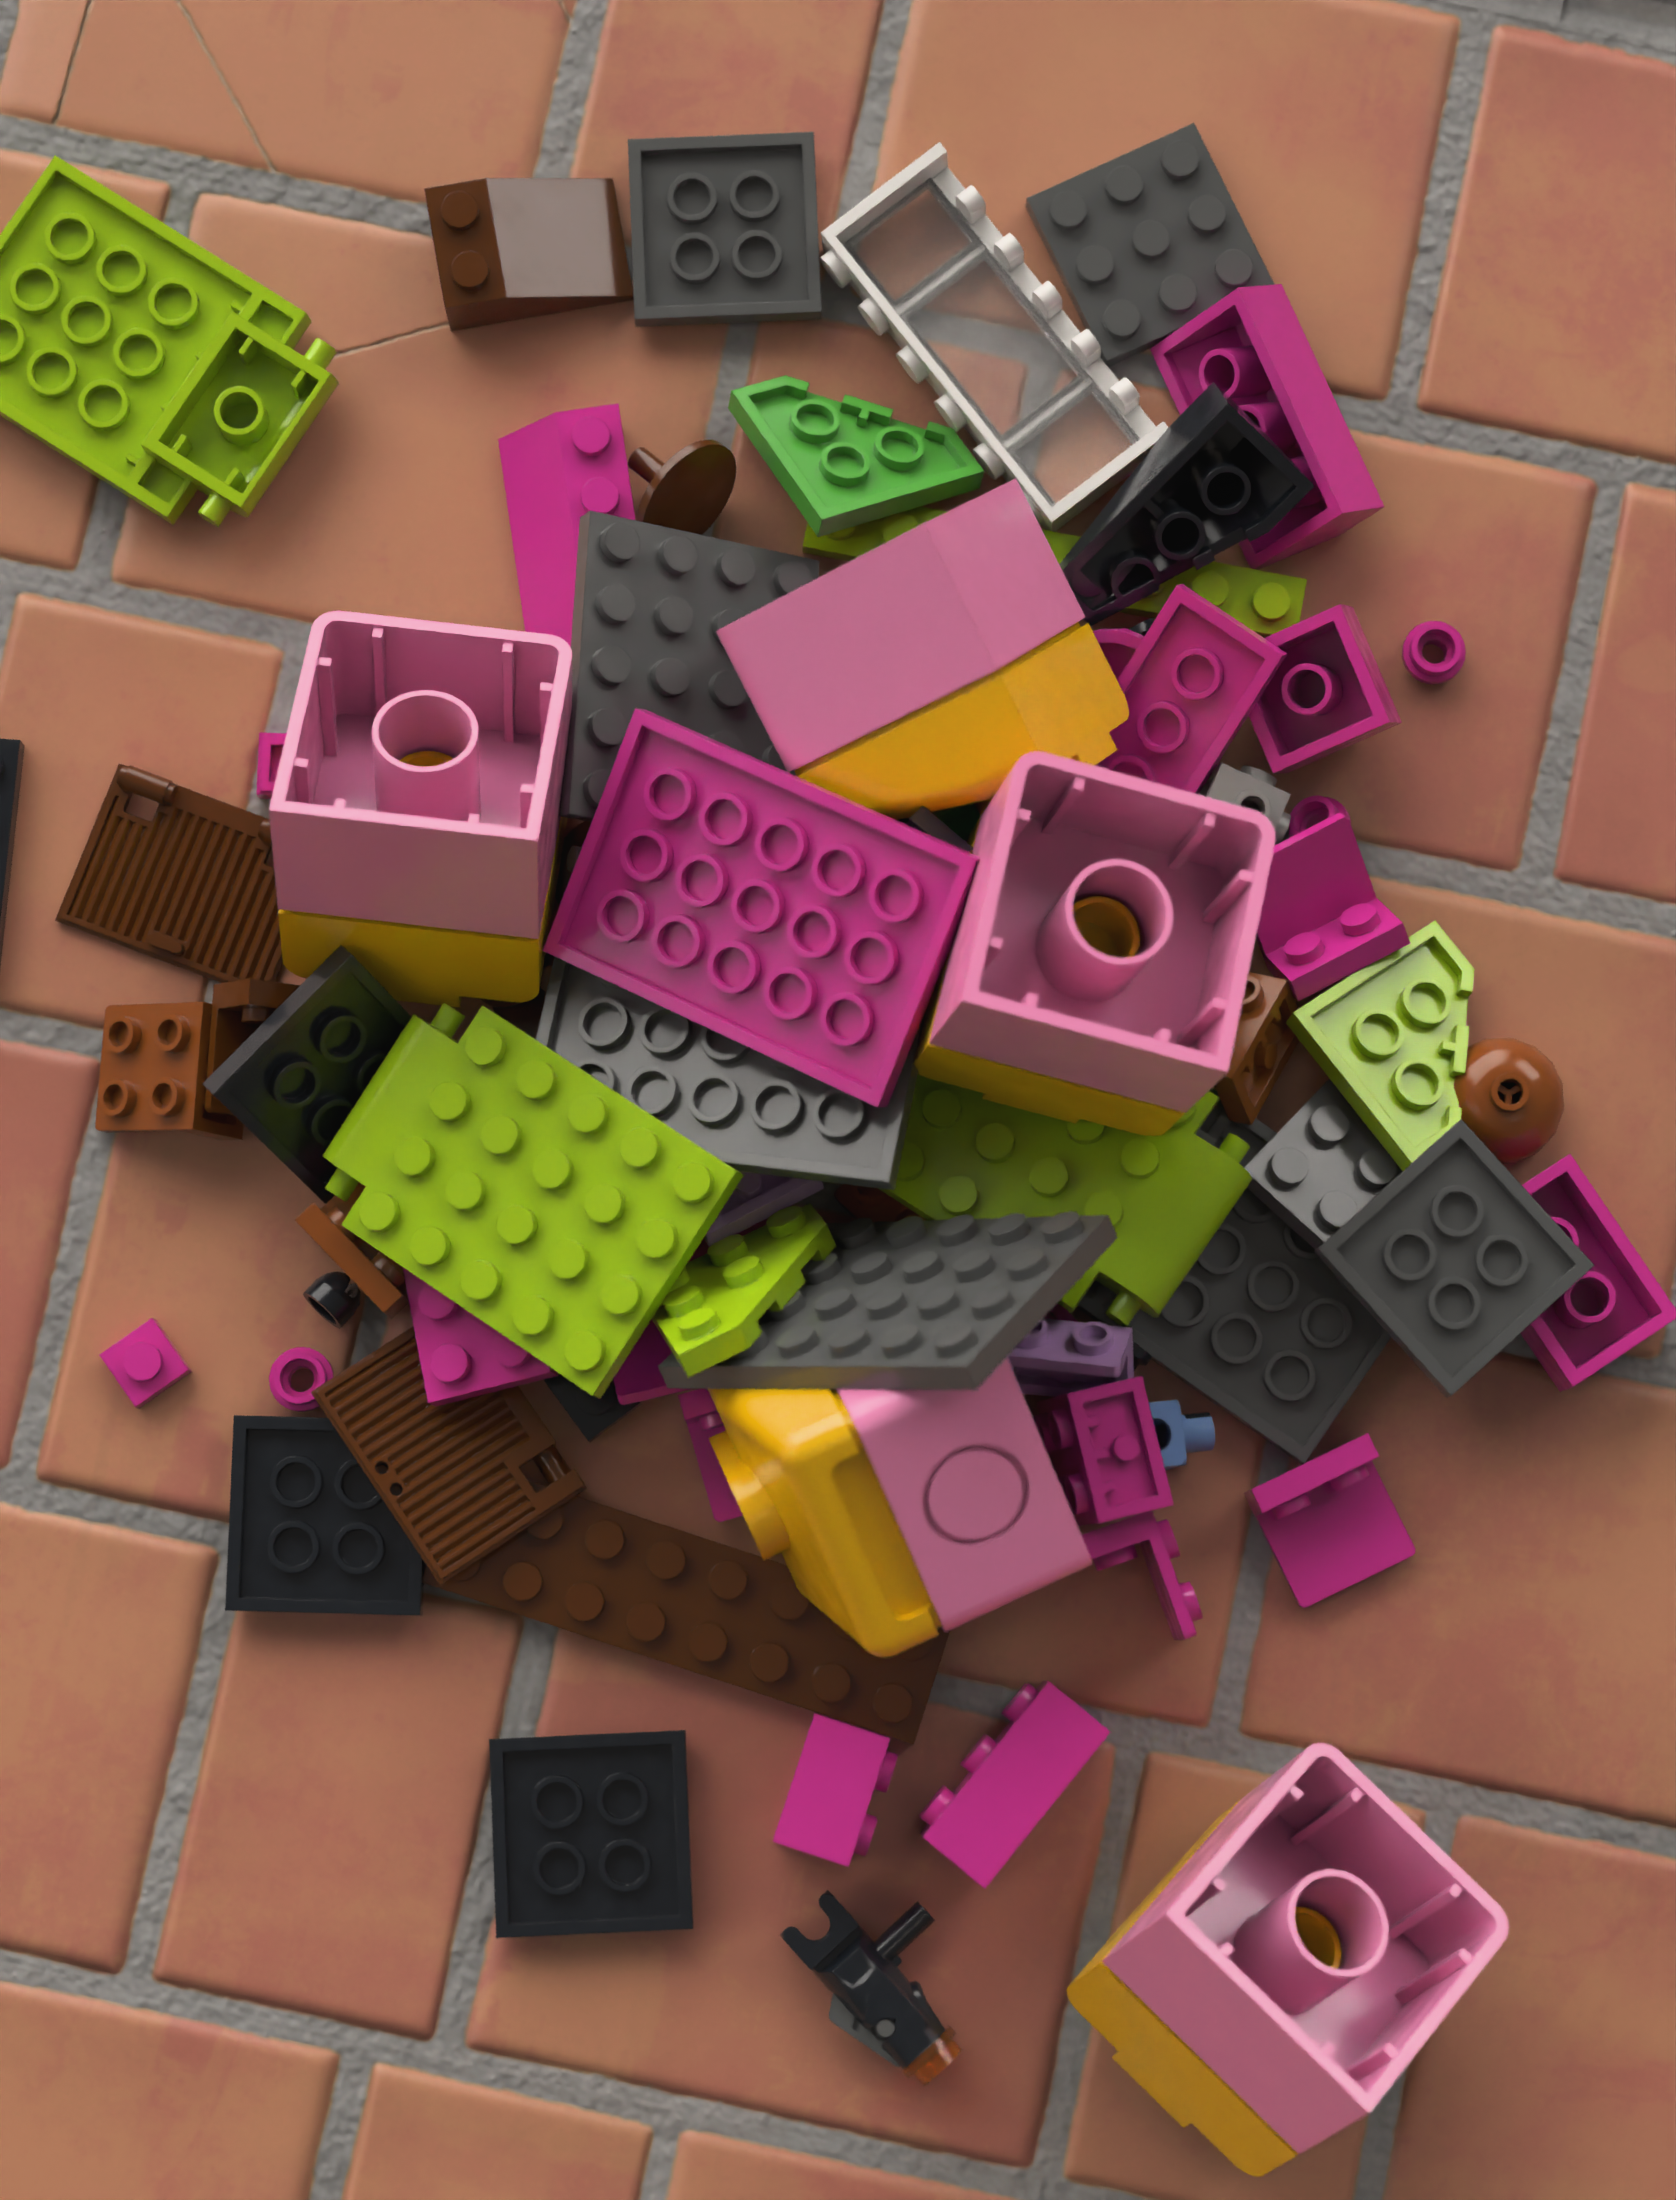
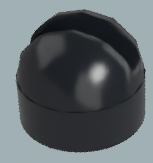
[303,1271,360,1329]

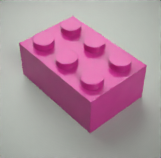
[1520,1154,1676,1392]
[919,1681,1110,1888]

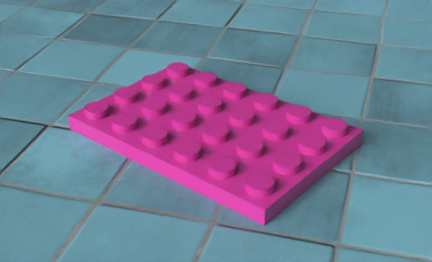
[542,708,979,1107]

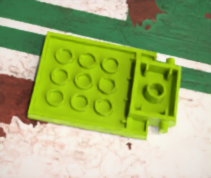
[0,155,339,527]
[322,1003,744,1399]
[878,1074,1252,1327]

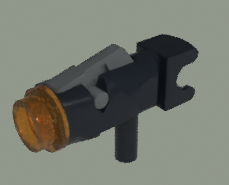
[780,1890,962,2086]

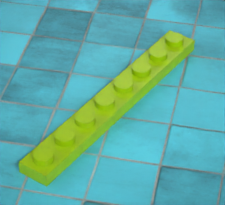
[803,506,1307,638]

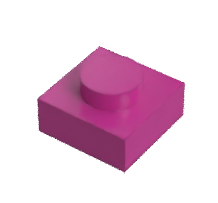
[99,1318,192,1409]

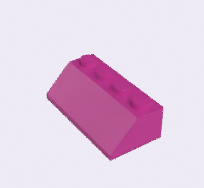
[1150,284,1384,570]
[498,403,636,647]

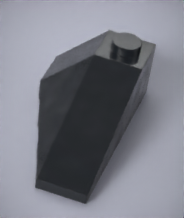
[1059,382,1315,626]

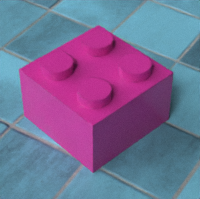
[1249,604,1402,774]
[773,1713,898,1867]

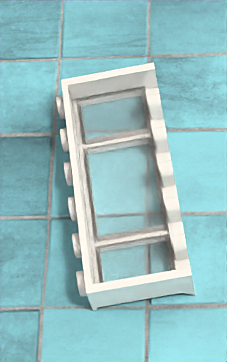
[820,142,1168,532]

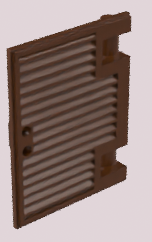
[55,764,283,983]
[311,1326,587,1586]

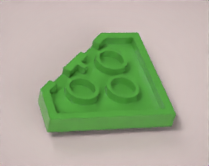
[728,375,984,537]

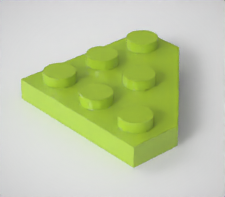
[1286,920,1475,1171]
[651,1203,836,1378]

